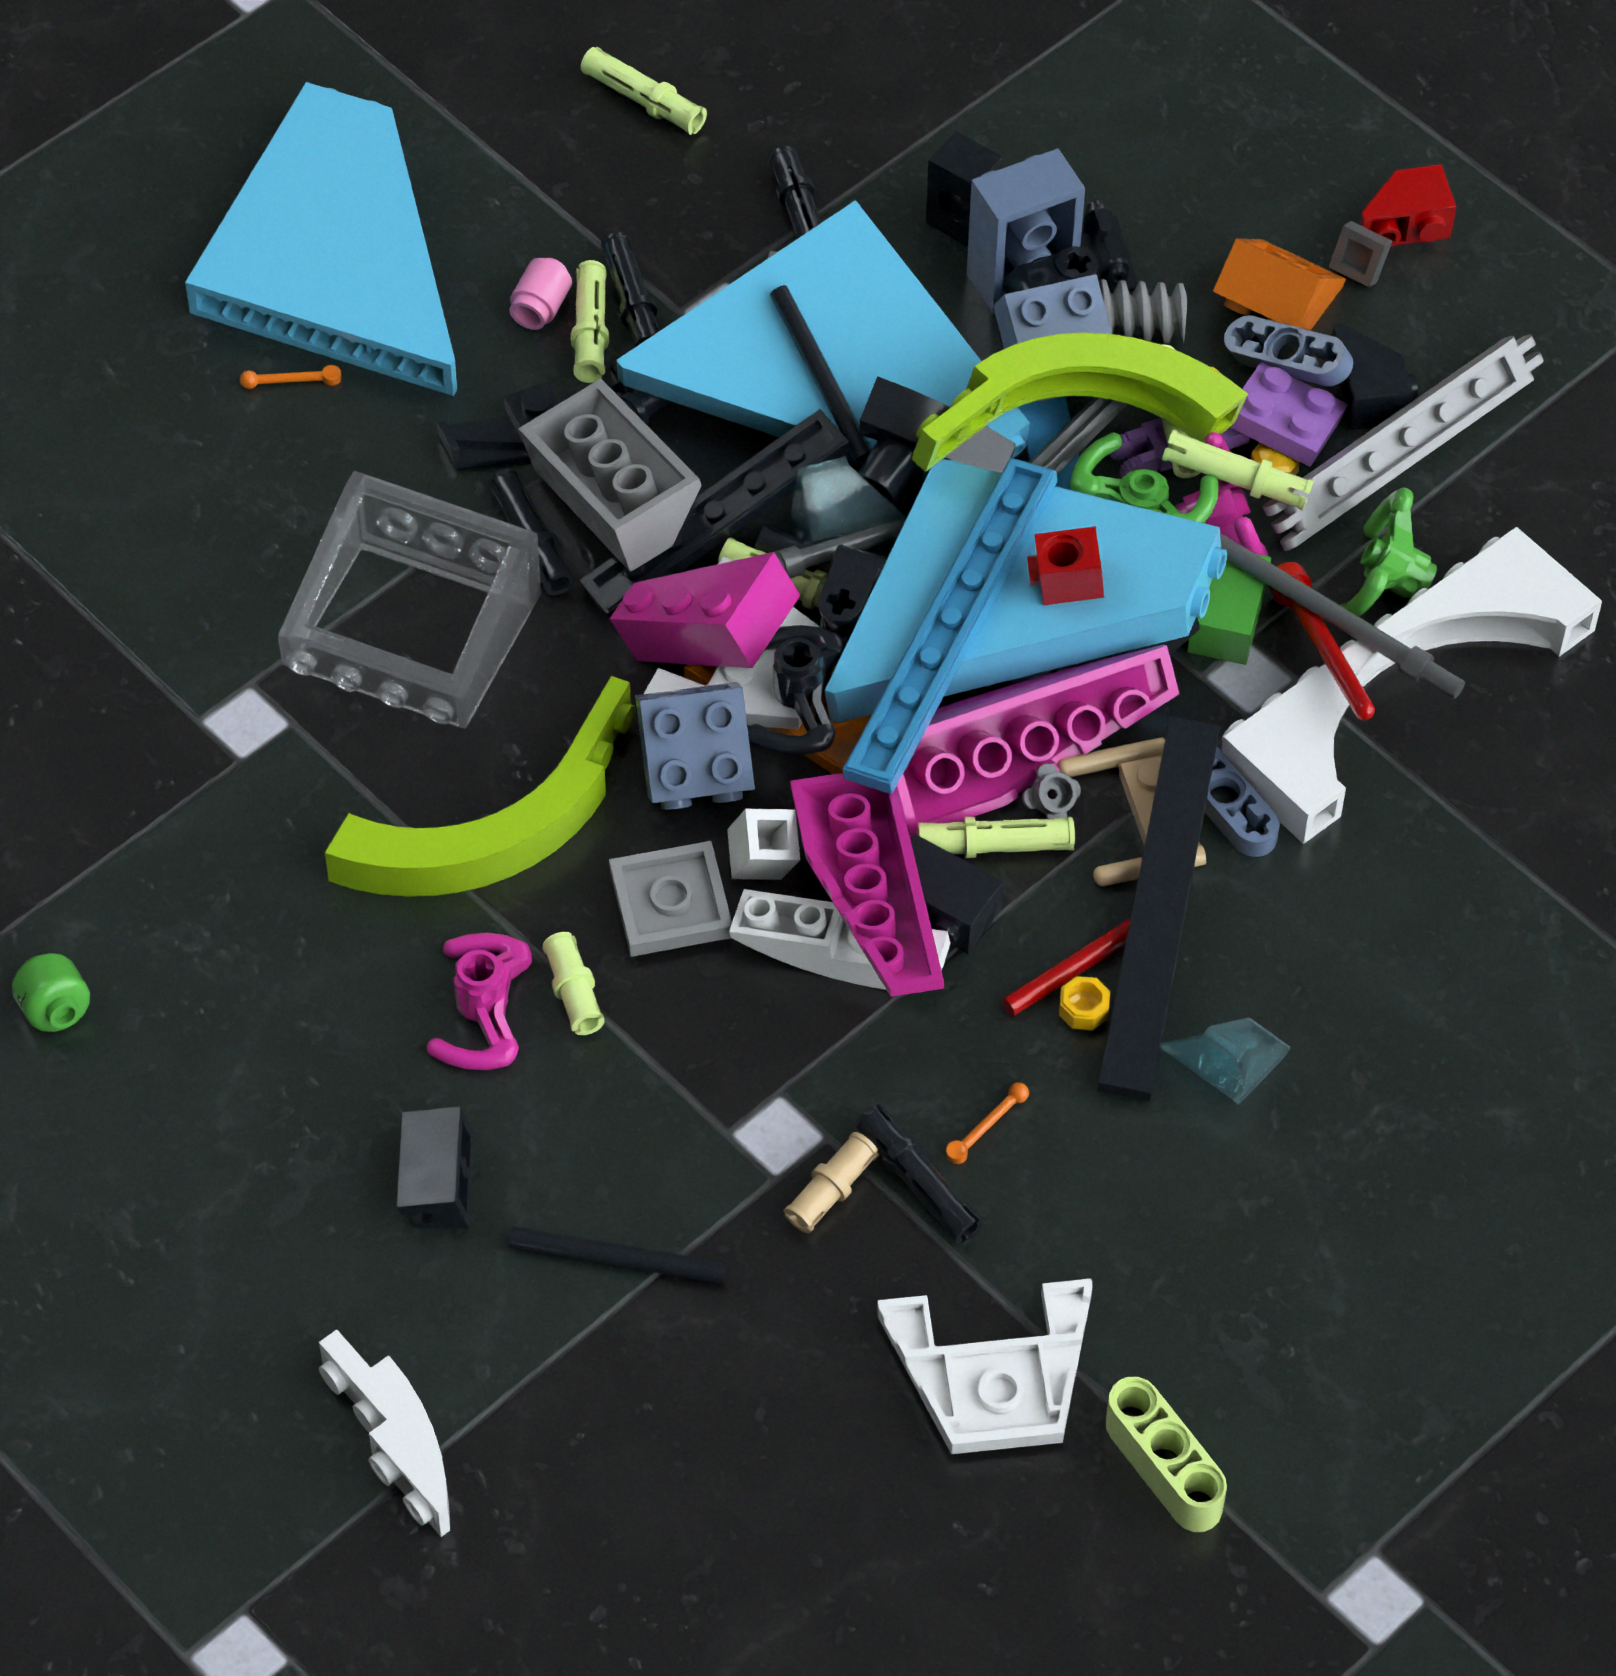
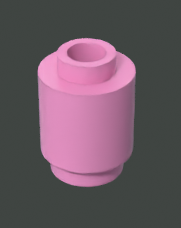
[509,258,572,330]

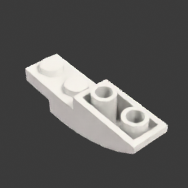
[729,889,950,990]
[319,1330,450,1537]

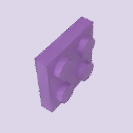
[1230,362,1348,467]

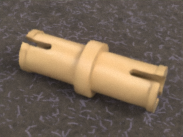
[784,1132,879,1234]

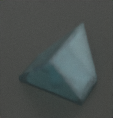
[791,456,907,542]
[1161,1017,1291,1104]

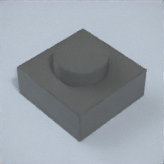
[1329,221,1392,288]

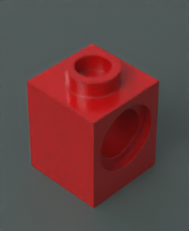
[1027,526,1105,605]

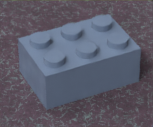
[967,148,1085,315]

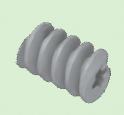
[1099,279,1187,344]

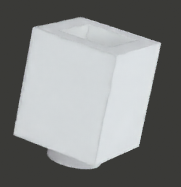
[727,809,800,880]

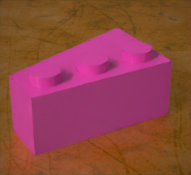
[610,552,800,668]

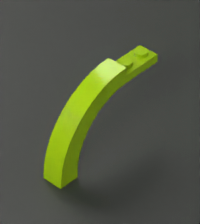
[912,332,1248,472]
[325,676,635,897]

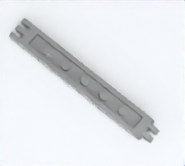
[1262,335,1544,551]

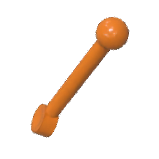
[239,365,341,389]
[946,1082,1029,1164]

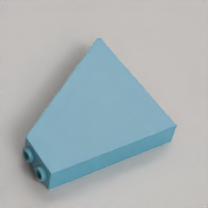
[185,82,457,396]
[616,200,1030,485]
[825,459,1227,722]

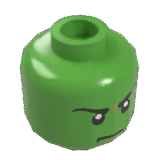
[12,953,90,1032]

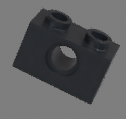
[926,131,1003,247]

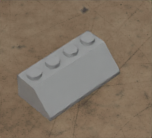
[518,379,702,572]

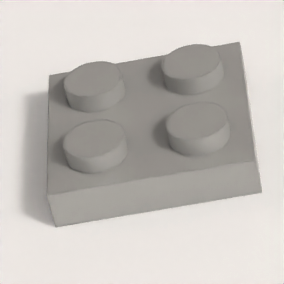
[609,841,732,957]

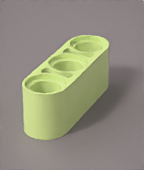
[1106,1377,1227,1532]

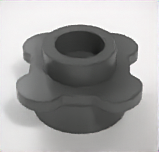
[1022,763,1081,819]

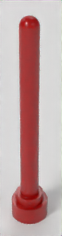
[1268,562,1375,720]

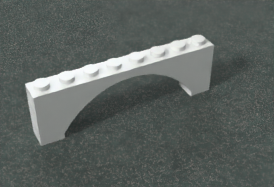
[1221,527,1602,844]

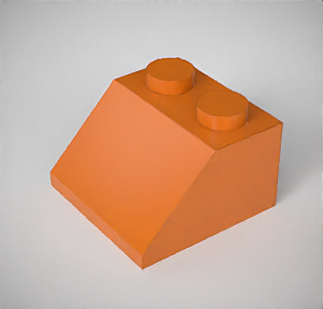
[1213,238,1346,330]

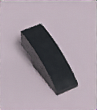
[859,376,1016,473]

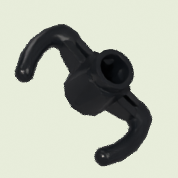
[748,625,845,755]

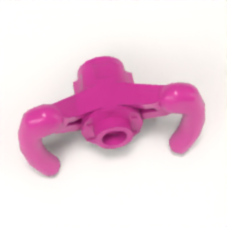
[1175,432,1268,556]
[427,932,532,1070]

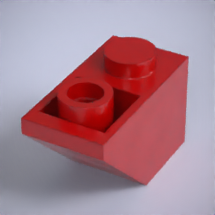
[1360,164,1457,247]

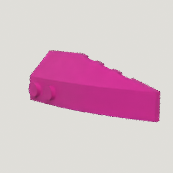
[897,644,1180,838]
[790,773,945,997]

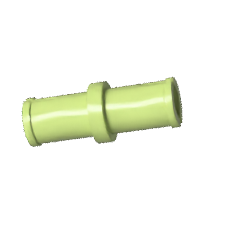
[543,932,604,1035]

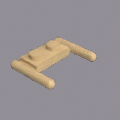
[1057,737,1206,887]

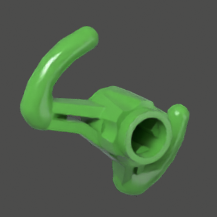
[1070,432,1219,523]
[1340,487,1437,617]

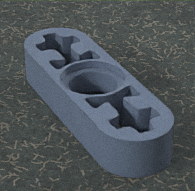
[1224,315,1353,386]
[1205,747,1280,857]

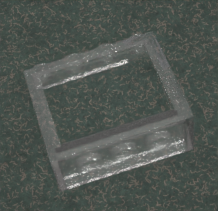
[278,471,541,729]

